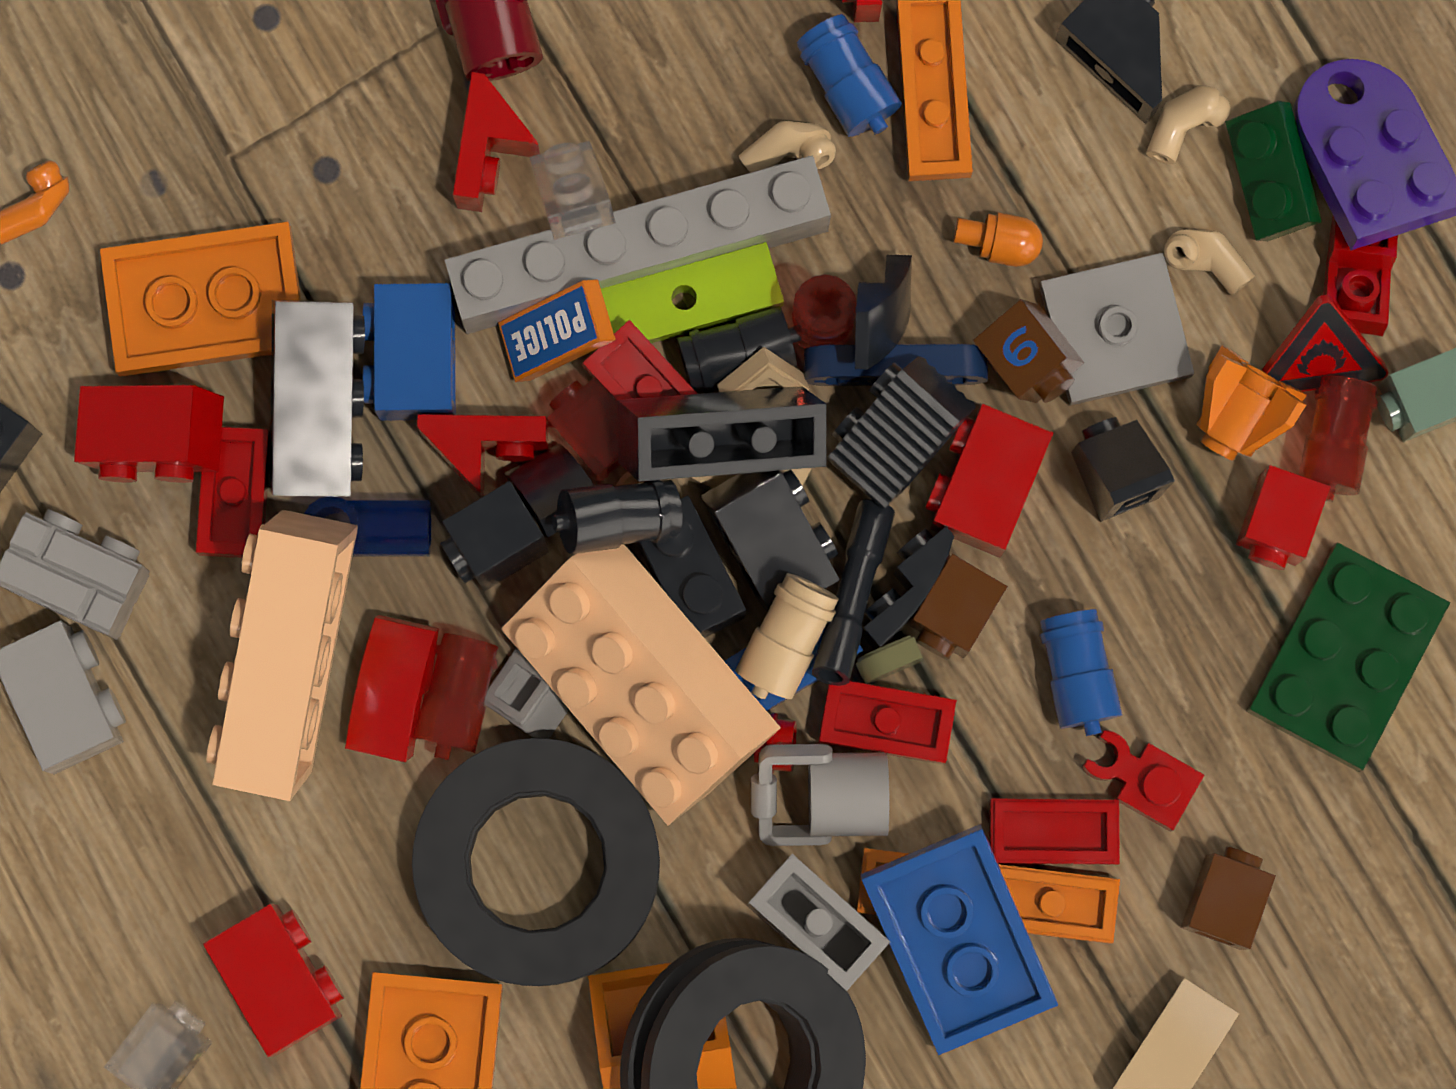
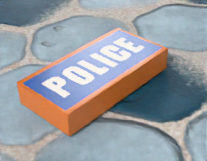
[498,279,615,382]

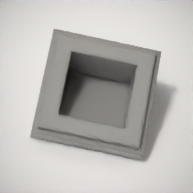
[479,649,569,739]

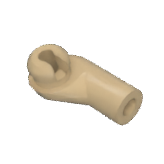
[1146,86,1230,164]
[1164,229,1256,296]

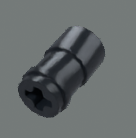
[677,306,803,393]
[552,480,683,554]

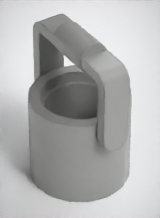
[751,744,889,846]

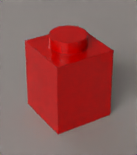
[1236,465,1331,570]

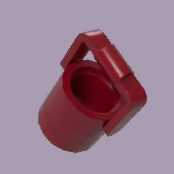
[435,0,544,81]

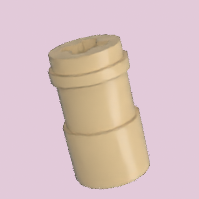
[735,573,839,699]

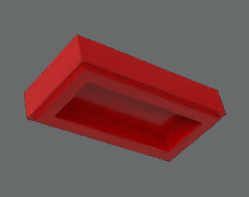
[989,798,1120,865]

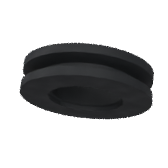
[412,738,660,986]
[620,938,866,1089]

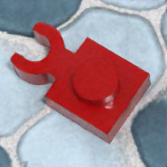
[1082,730,1205,832]

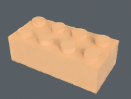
[206,510,358,801]
[501,544,781,826]

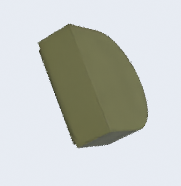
[856,635,924,684]

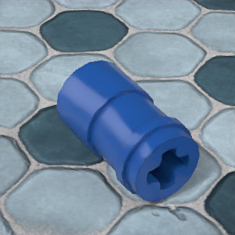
[797,14,902,137]
[1040,609,1122,736]

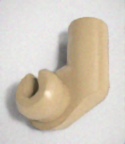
[738,121,836,173]

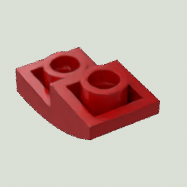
[1323,216,1398,337]
[345,615,439,763]

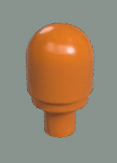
[953,212,1043,267]

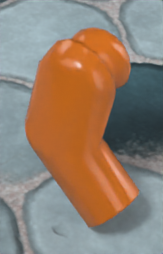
[0,160,69,244]

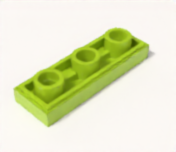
[601,242,784,343]

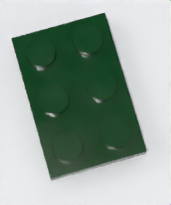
[1246,542,1451,772]

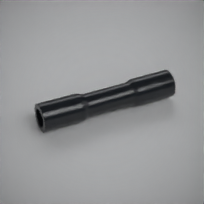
[812,499,895,686]

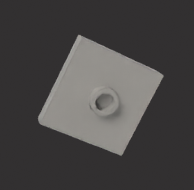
[1039,253,1195,406]

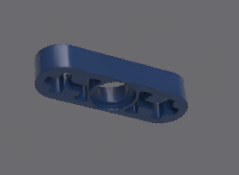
[804,344,988,386]

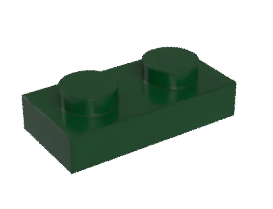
[1225,101,1322,242]

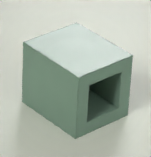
[1377,348,1456,443]

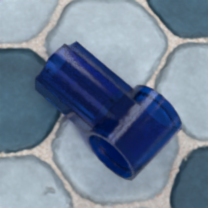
[304,496,432,557]

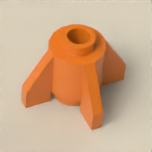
[1196,345,1307,461]

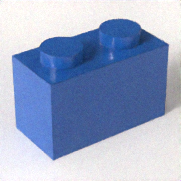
[363,283,456,421]

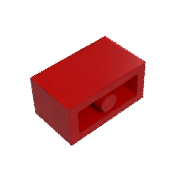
[74,385,224,483]
[925,404,1054,558]
[203,904,344,1057]

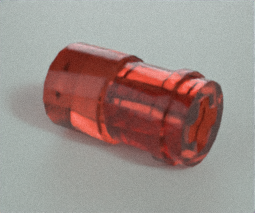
[790,274,857,349]
[1298,375,1378,502]
[413,633,499,761]

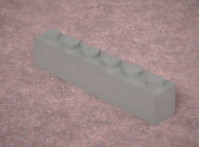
[445,155,831,334]

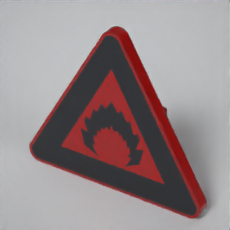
[1262,295,1389,392]

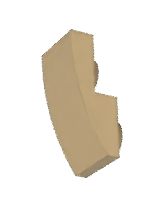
[1113,978,1239,1089]

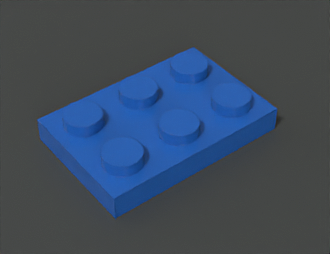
[861,824,1058,1056]

